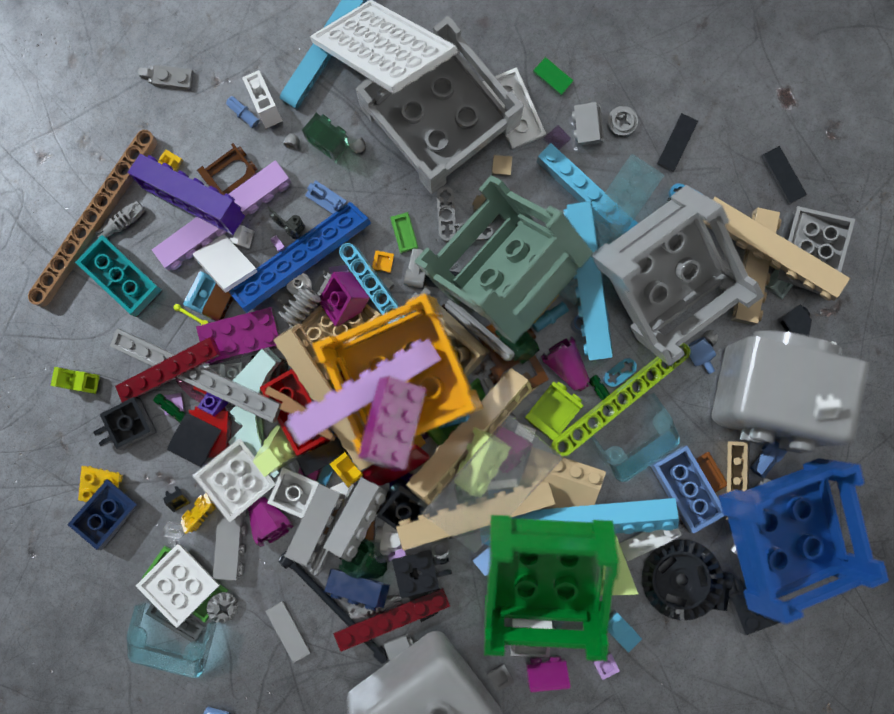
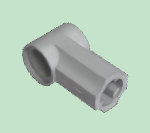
[404,249,426,289]

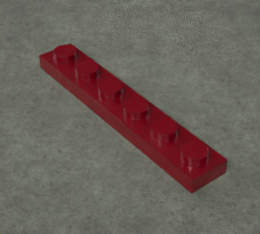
[115,337,221,402]
[333,588,450,652]

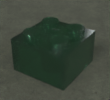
[302,113,349,163]

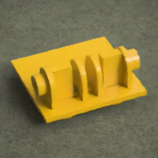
[78,465,123,502]
[181,493,217,534]

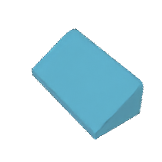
[183,271,216,314]

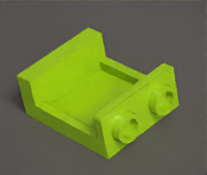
[524,381,584,441]

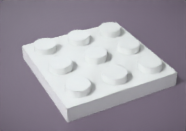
[192,439,275,522]
[136,543,220,628]

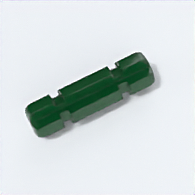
[589,375,610,410]
[153,393,185,423]

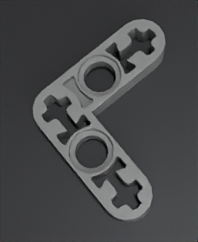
[437,187,494,242]

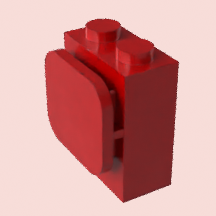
[189,407,232,458]

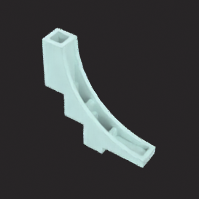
[228,348,283,478]

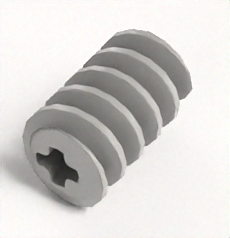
[278,285,321,326]

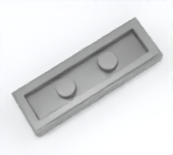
[265,601,311,663]

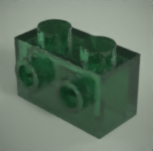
[495,330,540,365]

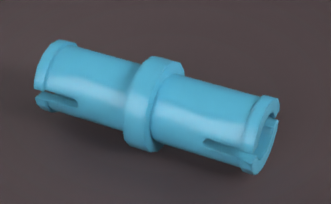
[532,302,569,332]

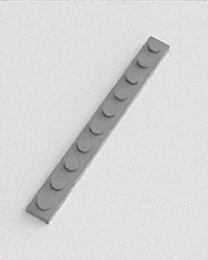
[110,329,281,423]

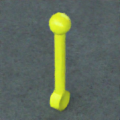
[174,304,209,325]

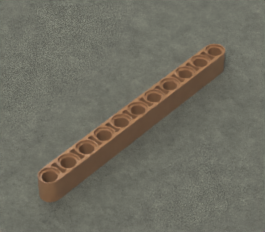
[28,130,157,307]

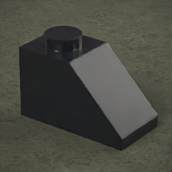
[777,304,812,336]

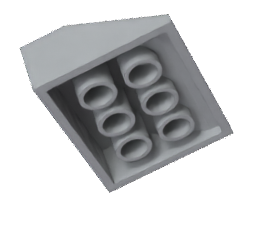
[777,206,855,294]

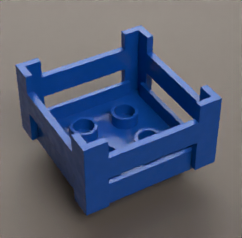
[719,458,889,624]

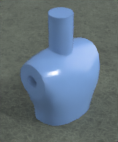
[688,337,716,374]

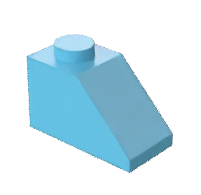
[608,610,642,653]

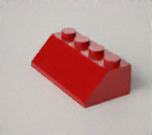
[259,369,333,456]

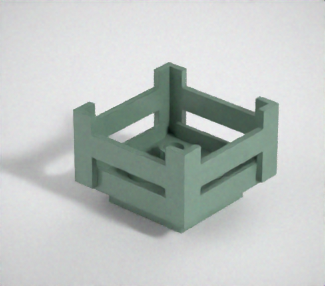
[414,175,593,343]

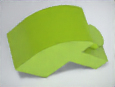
[50,367,100,394]

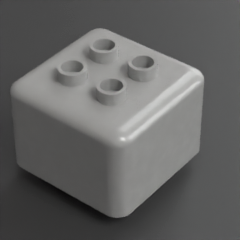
[711,331,870,453]
[347,631,503,714]

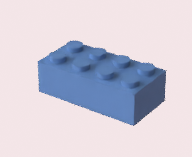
[650,446,725,534]

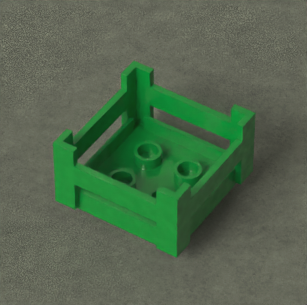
[484,515,619,661]

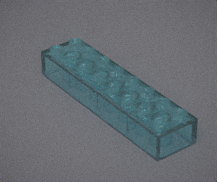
[559,153,665,305]

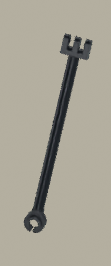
[279,551,388,664]

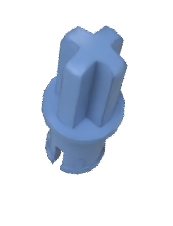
[226,96,260,129]

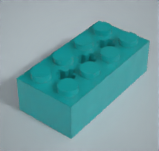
[75,235,162,317]

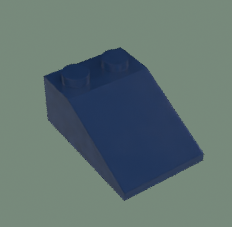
[67,479,137,550]

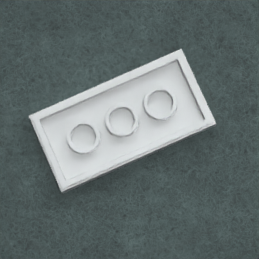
[482,67,547,150]

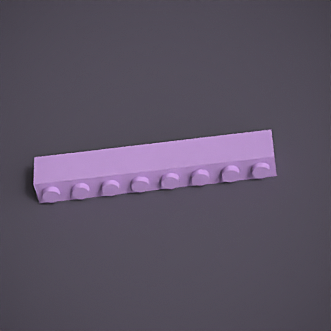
[152,160,291,271]
[286,339,441,445]

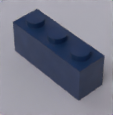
[324,568,390,611]

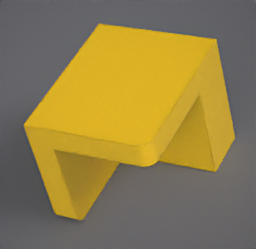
[330,452,363,487]

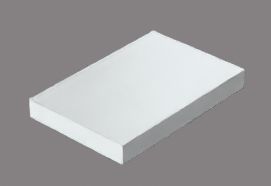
[193,234,257,293]

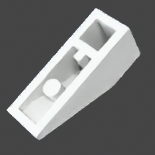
[243,70,283,129]
[620,528,682,562]

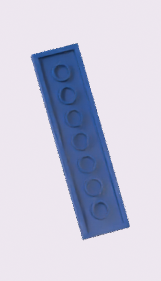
[228,202,371,313]

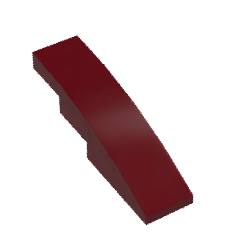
[358,444,429,486]

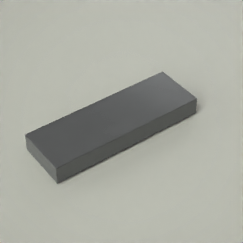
[145,603,206,644]

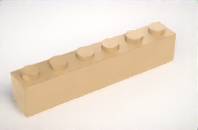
[731,208,781,326]

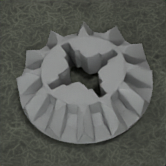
[608,106,638,136]
[207,592,239,623]

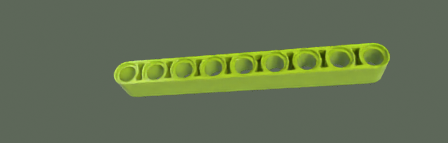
[551,343,690,456]

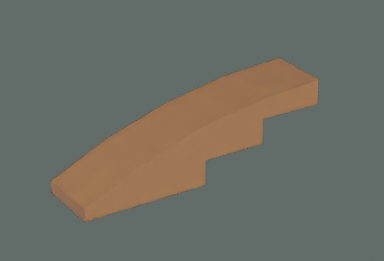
[265,386,335,441]

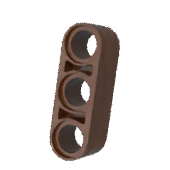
[202,283,234,321]

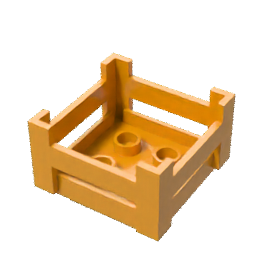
[312,293,483,454]

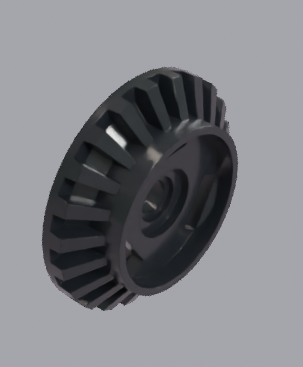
[642,539,724,621]

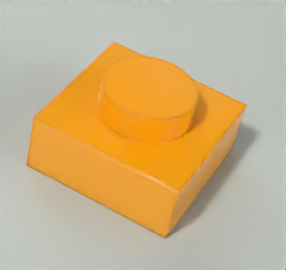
[372,250,394,274]

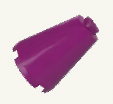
[541,336,590,391]

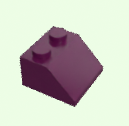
[319,272,370,326]
[526,656,571,692]

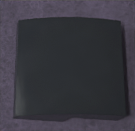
[167,413,221,468]

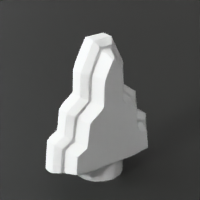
[375,522,422,555]

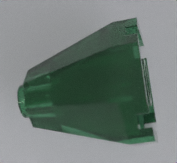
[339,538,387,579]

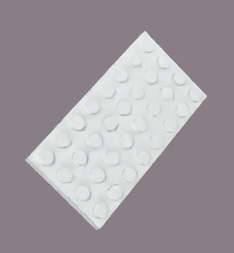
[310,0,458,93]

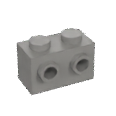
[572,102,604,146]

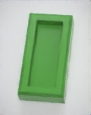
[390,212,419,254]

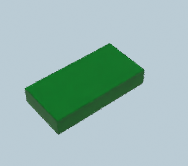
[533,57,574,96]

